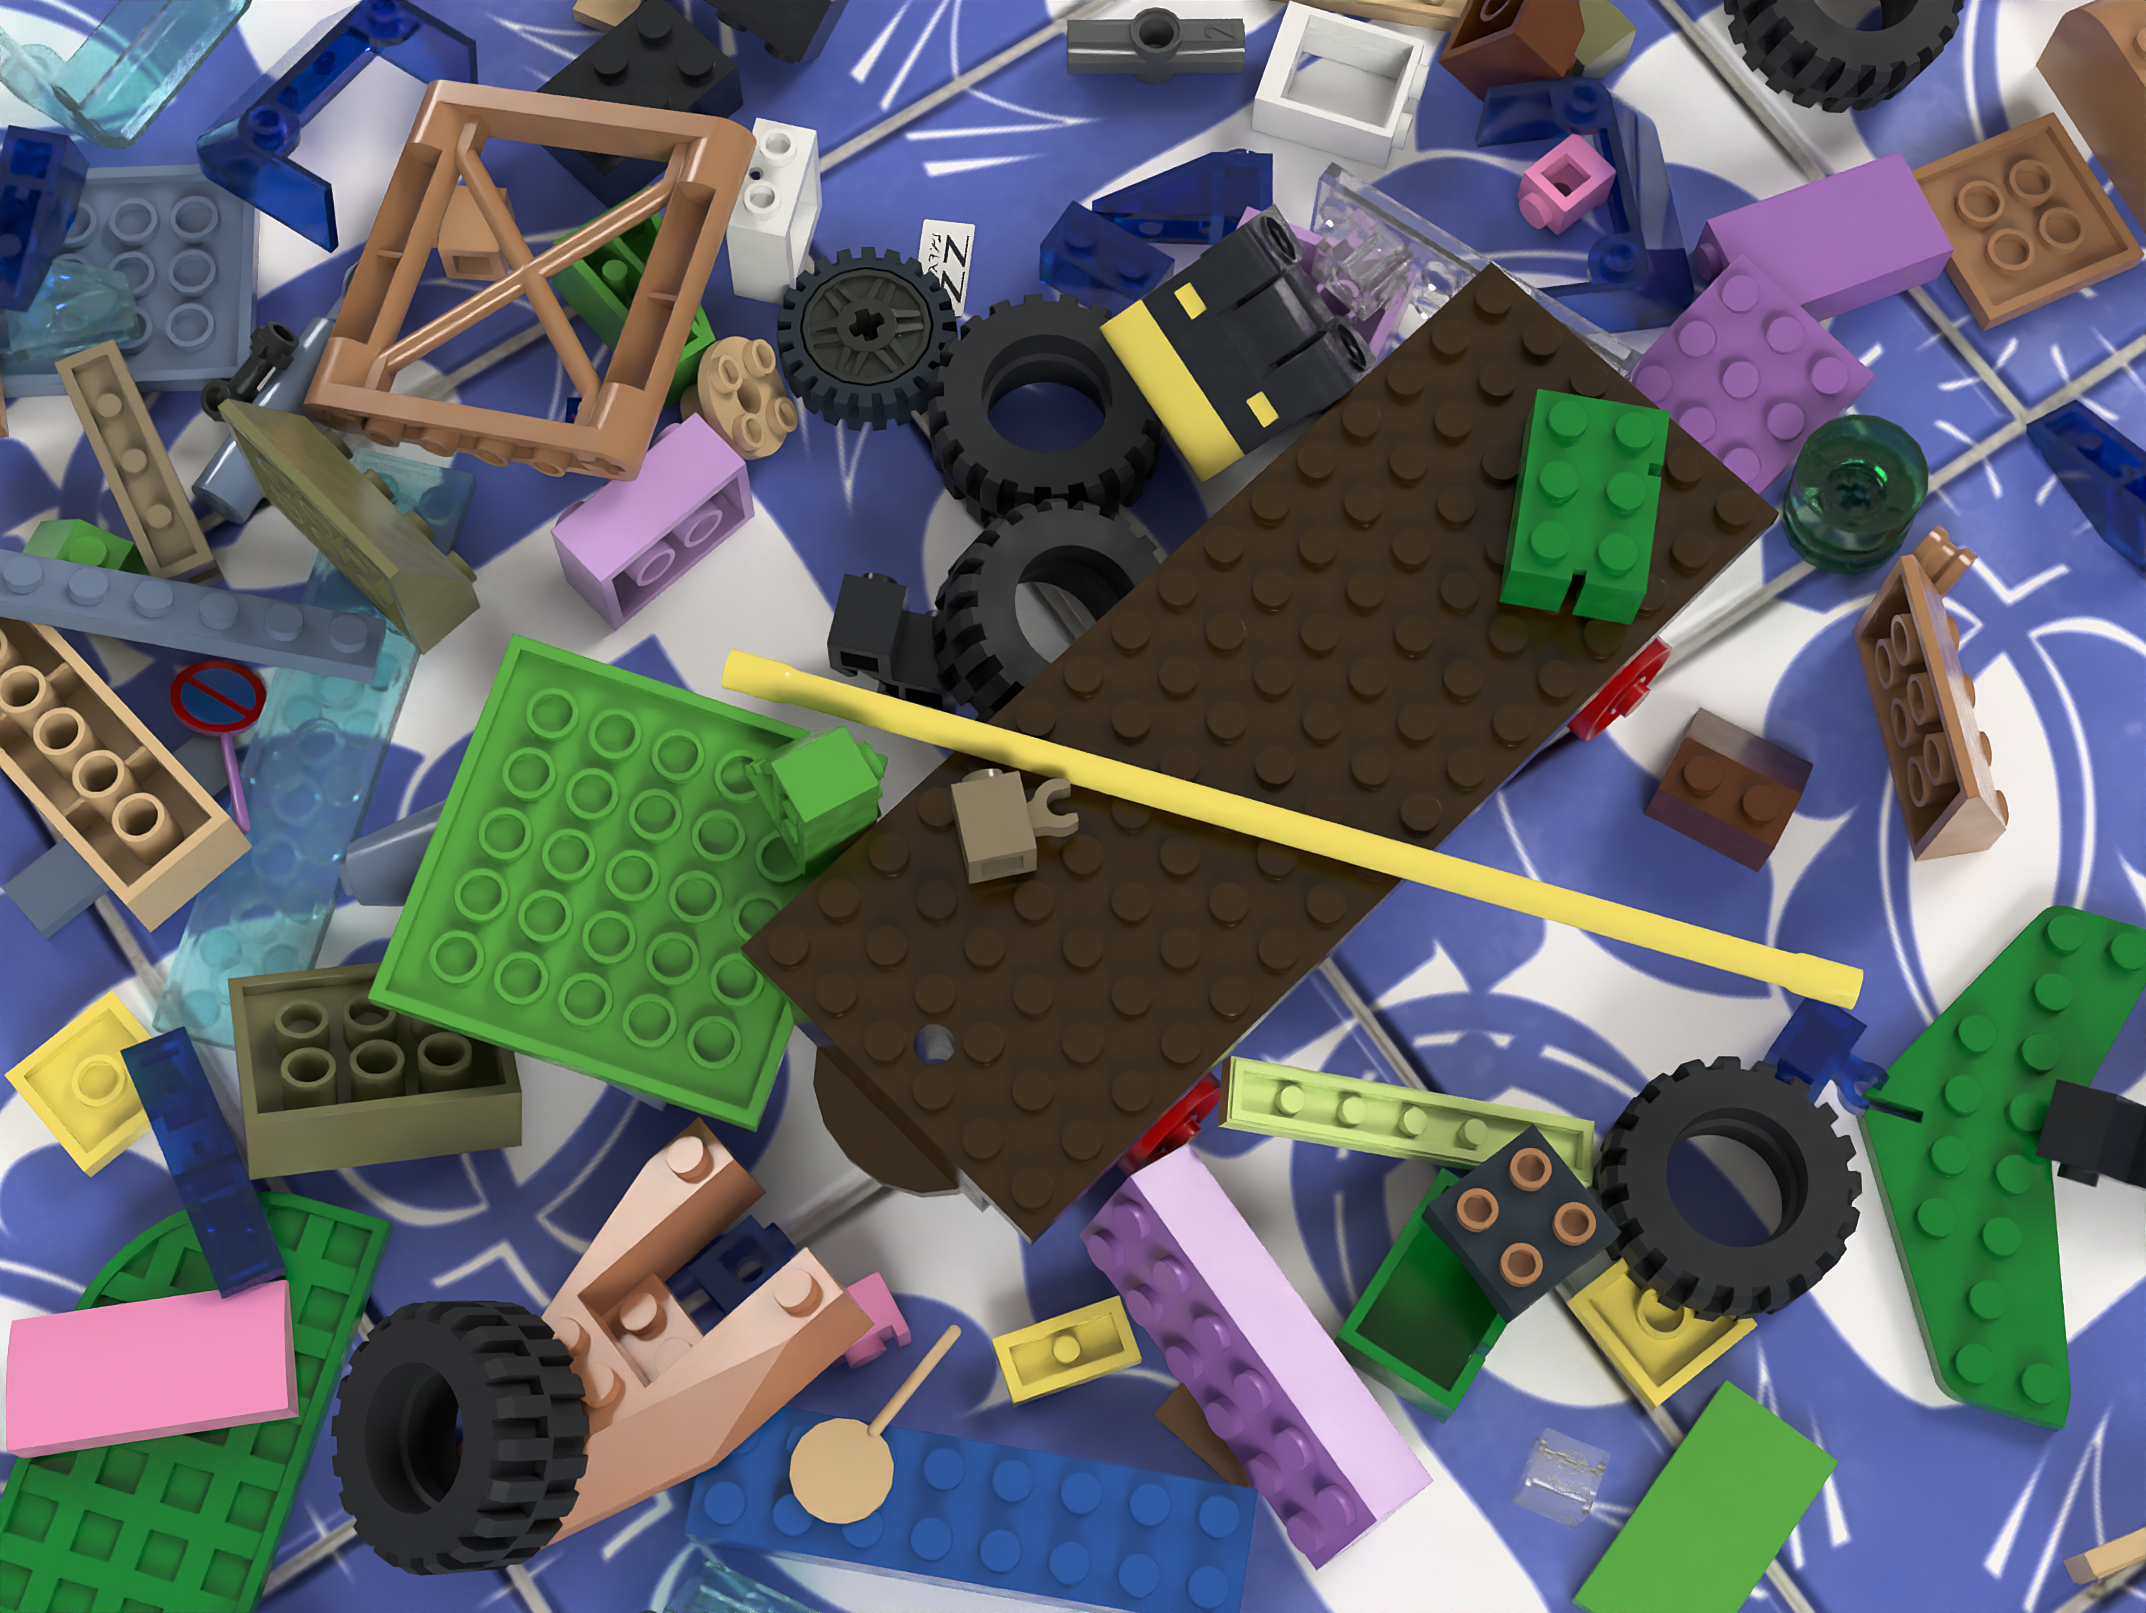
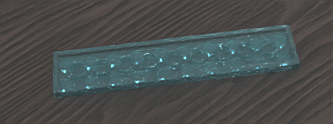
[151,447,477,1051]

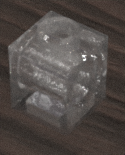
[1311,207,1414,322]
[1510,1427,1611,1529]

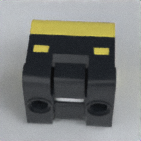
[1099,203,1378,482]

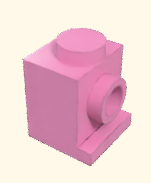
[1517,131,1617,236]
[831,1271,912,1369]

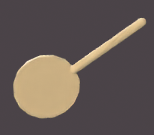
[789,1325,961,1524]

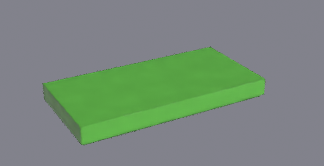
[1571,1379,1839,1613]

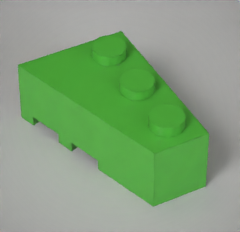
[552,185,716,410]
[742,725,884,879]

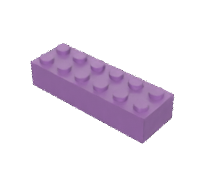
[1079,1143,1434,1571]

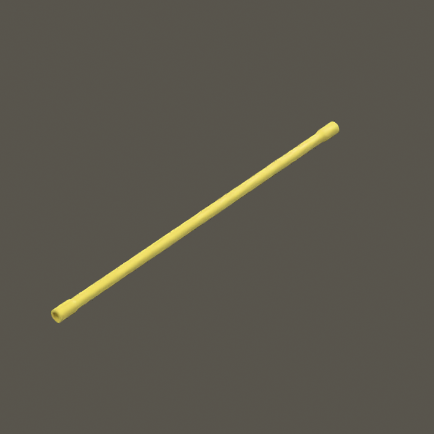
[721,648,1863,1010]

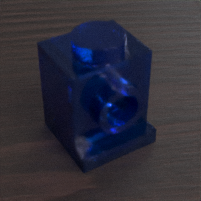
[688,1214,798,1316]

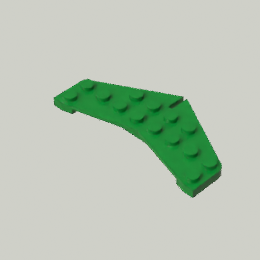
[1855,905,2146,1432]

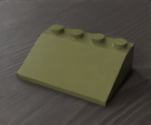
[217,398,481,656]
[228,962,522,1180]

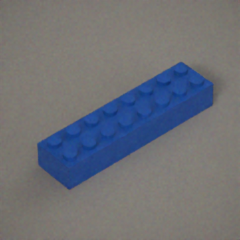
[684,1407,1258,1613]

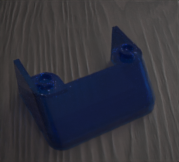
[196,0,478,253]
[1475,76,1694,338]

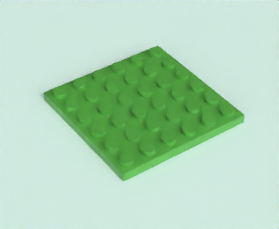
[368,633,888,1132]

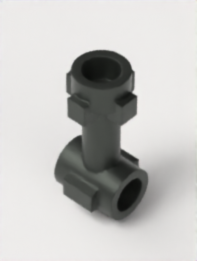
[200,320,299,422]

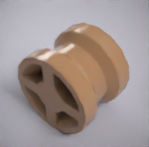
[1911,525,1978,599]

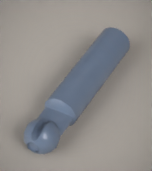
[191,261,359,524]

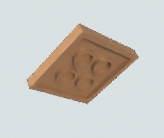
[1911,112,2145,331]

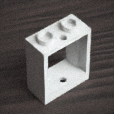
[1251,1,1430,169]
[726,118,822,306]

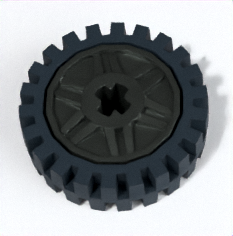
[777,247,958,431]

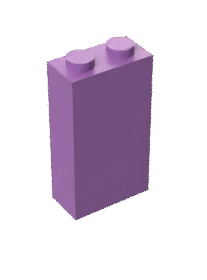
[1694,151,1954,322]

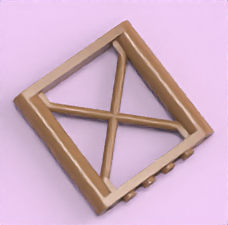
[302,80,757,481]

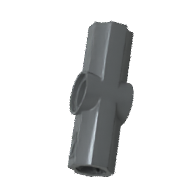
[1067,7,1245,85]

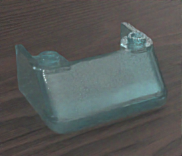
[0,0,252,149]

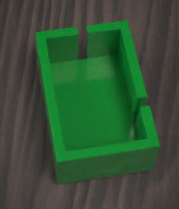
[1499,389,1670,625]
[1334,1167,1507,1424]

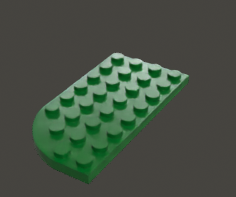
[0,1191,394,1613]

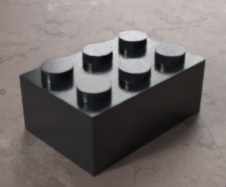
[535,0,743,209]

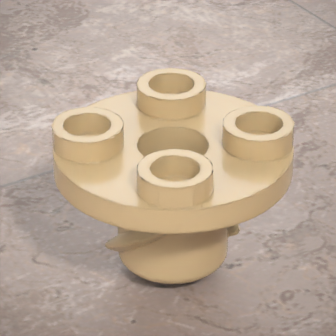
[680,336,798,460]

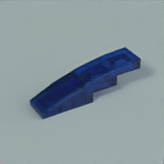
[120,1026,288,1300]

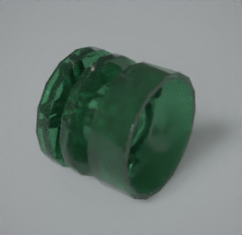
[1781,414,1929,575]

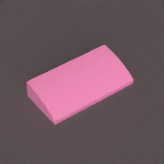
[6,1280,299,1459]

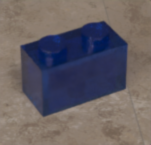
[1039,200,1175,319]

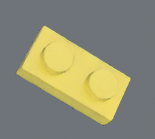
[992,1295,1142,1407]

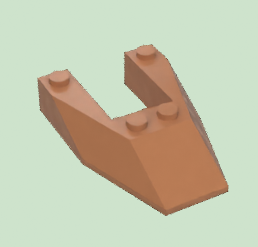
[457,1117,875,1550]

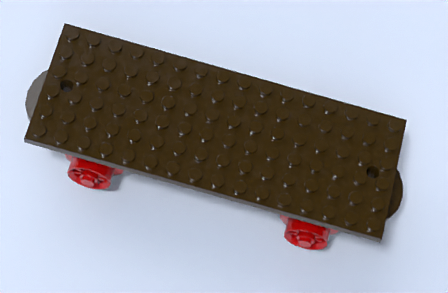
[740,262,1779,1246]

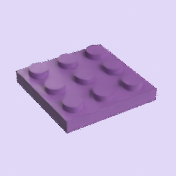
[1623,253,1877,497]

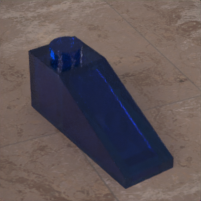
[0,125,90,313]
[1090,148,1273,245]
[2026,399,2146,573]

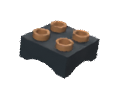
[1421,1124,1621,1324]

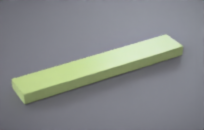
[1218,1056,1594,1188]

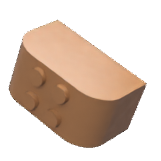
[2036,0,2146,234]

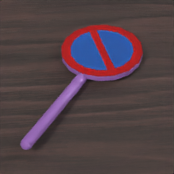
[169,660,266,834]

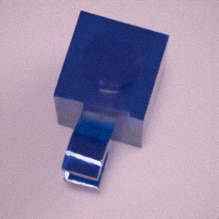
[1763,997,1890,1117]

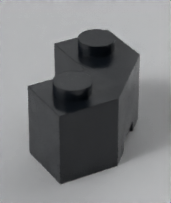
[827,573,958,715]
[2035,1079,2146,1191]

